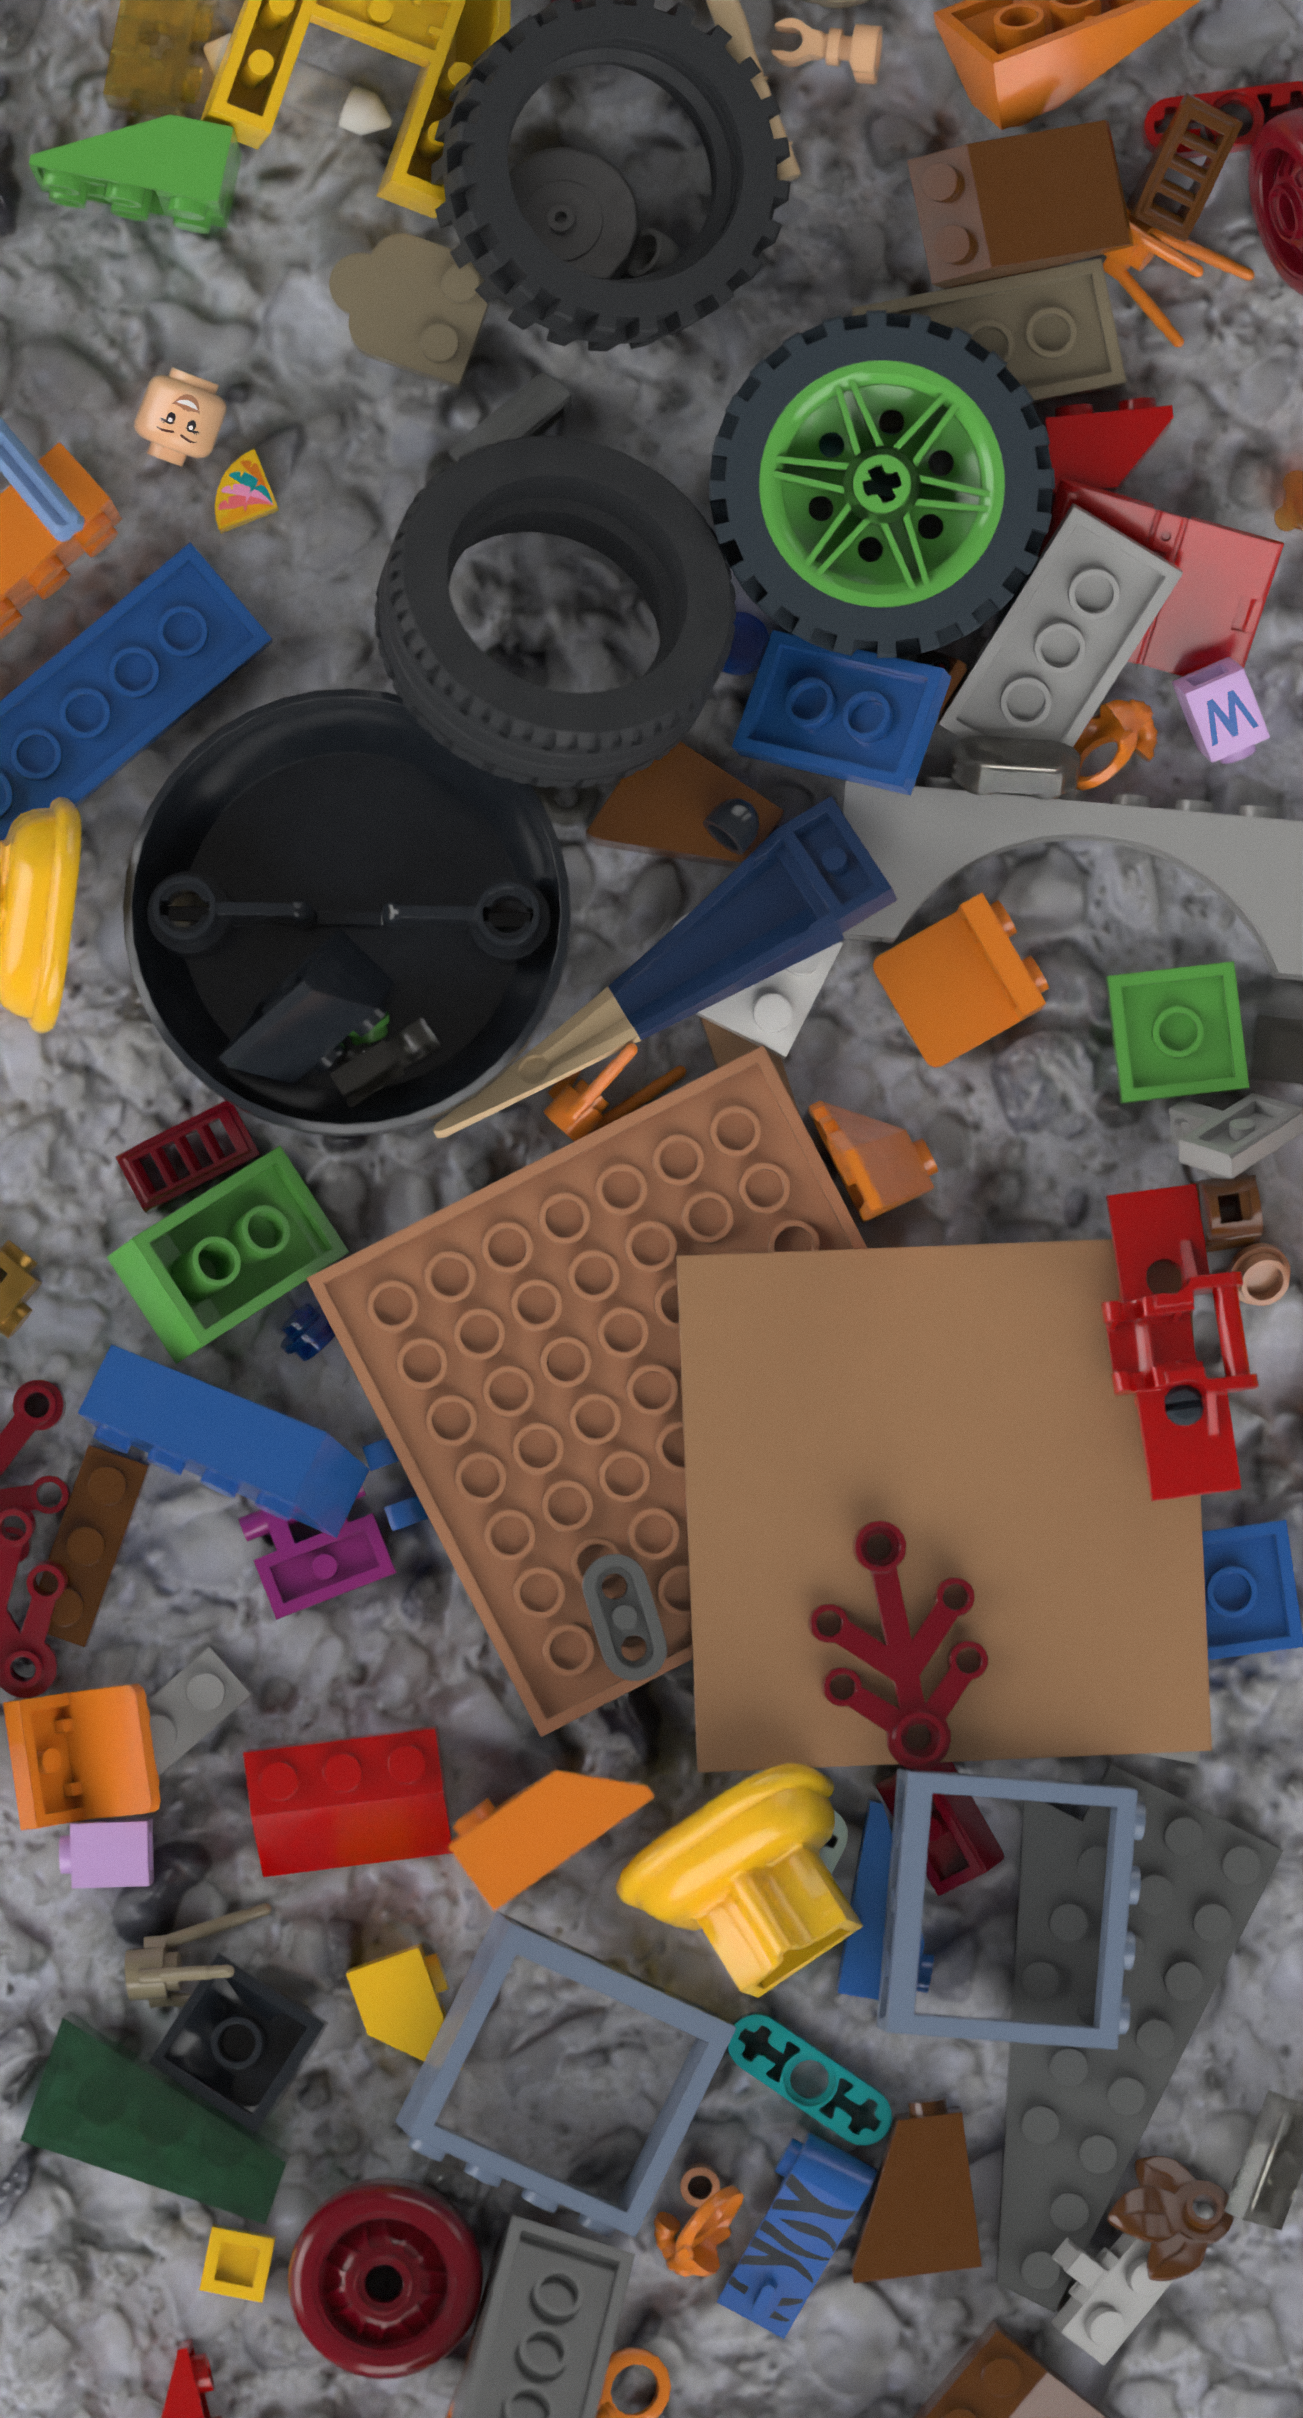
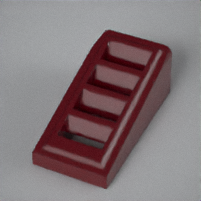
[115,1100,260,1215]

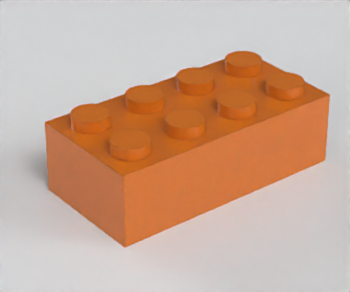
[0,442,122,640]

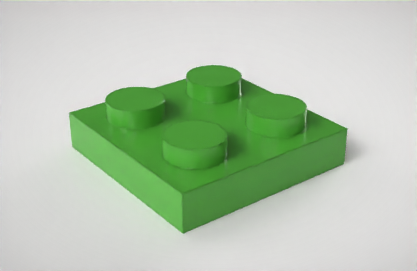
[1106,961,1249,1104]

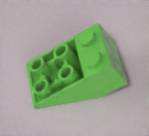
[29,114,242,233]

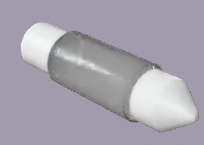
[203,33,392,136]

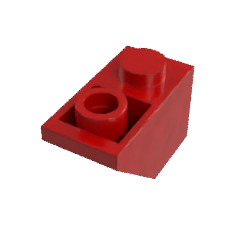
[1043,397,1174,504]

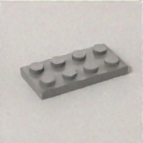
[937,503,1183,789]

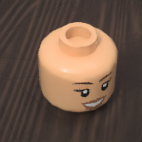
[134,367,227,467]

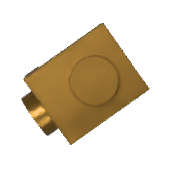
[0,1239,42,1339]

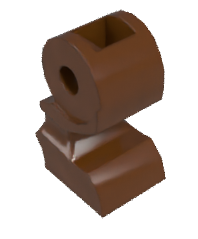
[1190,1173,1263,1252]

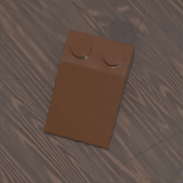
[907,120,1134,289]
[912,2320,1110,2418]

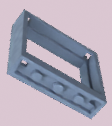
[876,1768,1146,2050]
[395,1911,737,2238]

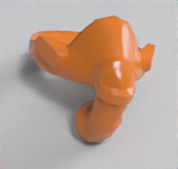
[1060,699,1158,791]
[654,2185,744,2277]
[596,2347,671,2418]

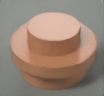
[1227,1243,1290,1306]

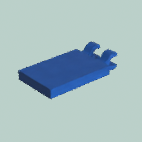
[1202,1520,1303,1660]

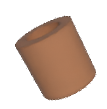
[680,2163,720,2208]

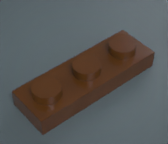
[39,1445,151,1647]

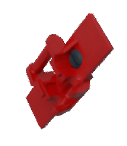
[1101,1184,1259,1502]

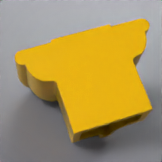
[0,797,82,1033]
[615,1763,863,1998]

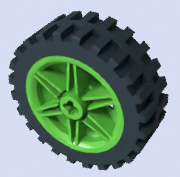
[709,310,1055,658]

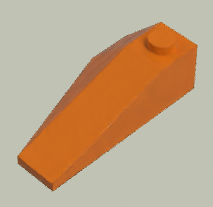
[933,0,1201,130]
[807,1100,939,1224]

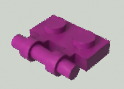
[238,1485,397,1620]

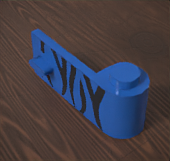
[717,2132,878,2339]

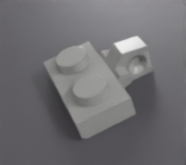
[1169,1092,1303,1179]
[1051,2233,1173,2366]

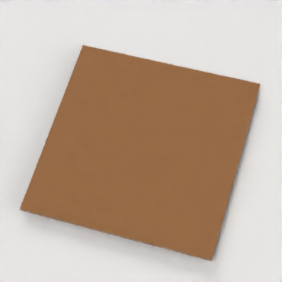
[676,1239,1212,1773]

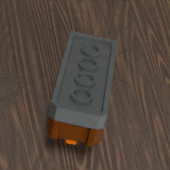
[445,2215,635,2418]

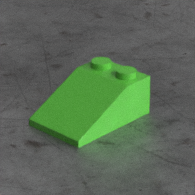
[107,1146,349,1364]

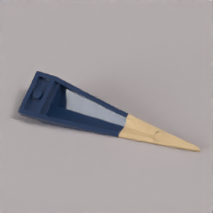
[433,796,897,1138]

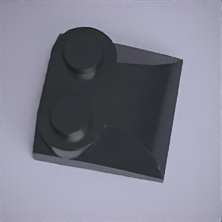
[148,1953,328,2133]

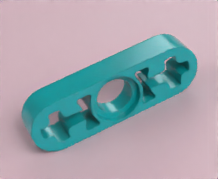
[728,2012,892,2146]

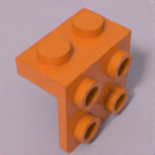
[873,892,1049,1068]
[3,1684,160,1830]

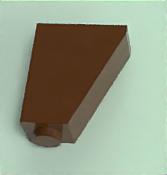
[586,742,785,869]
[850,2097,982,2283]

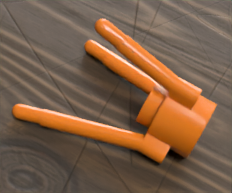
[1103,208,1255,348]
[543,1043,687,1141]

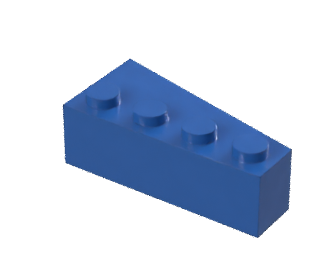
[78,1344,370,1538]

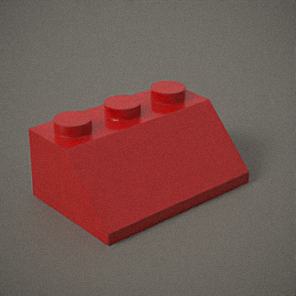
[243,1725,452,1877]

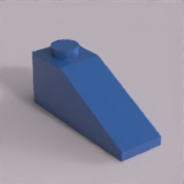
[836,1798,934,2000]

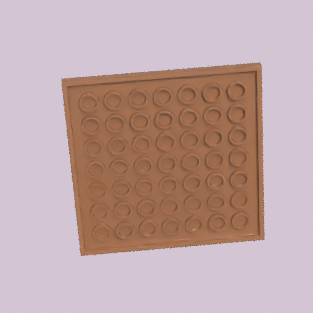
[306,1045,867,1737]

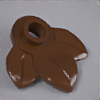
[1107,2156,1234,2281]

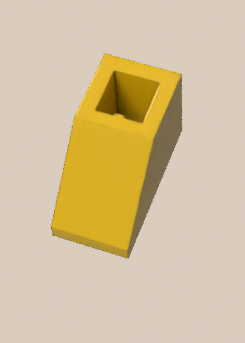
[346,1943,464,2070]

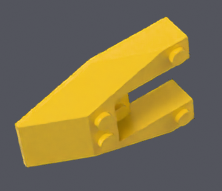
[201,0,511,219]

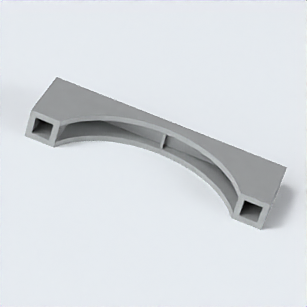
[842,777,1303,981]

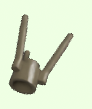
[124,1903,272,2008]

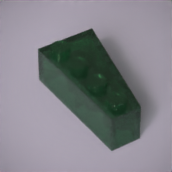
[20,2011,291,2225]

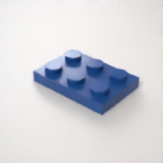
[732,630,952,796]

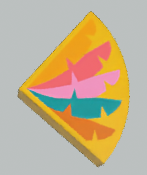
[215,449,279,534]

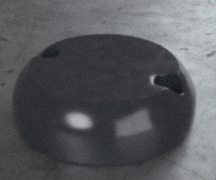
[123,688,572,1137]

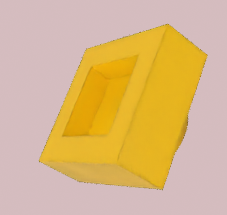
[199,2224,277,2303]

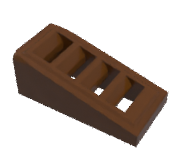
[1126,92,1243,242]

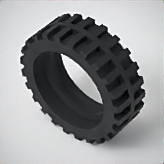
[431,0,791,352]

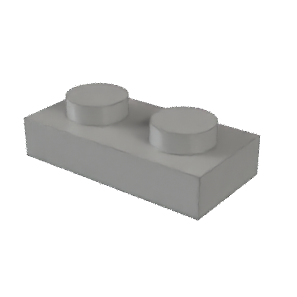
[147,1646,253,1776]

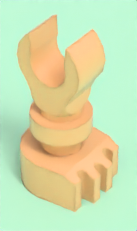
[771,18,883,85]

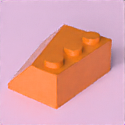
[448,1770,655,1911]

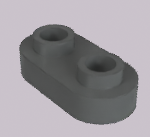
[582,1554,667,1681]

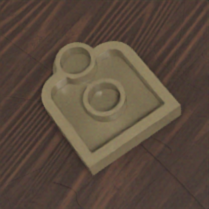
[329,233,491,389]

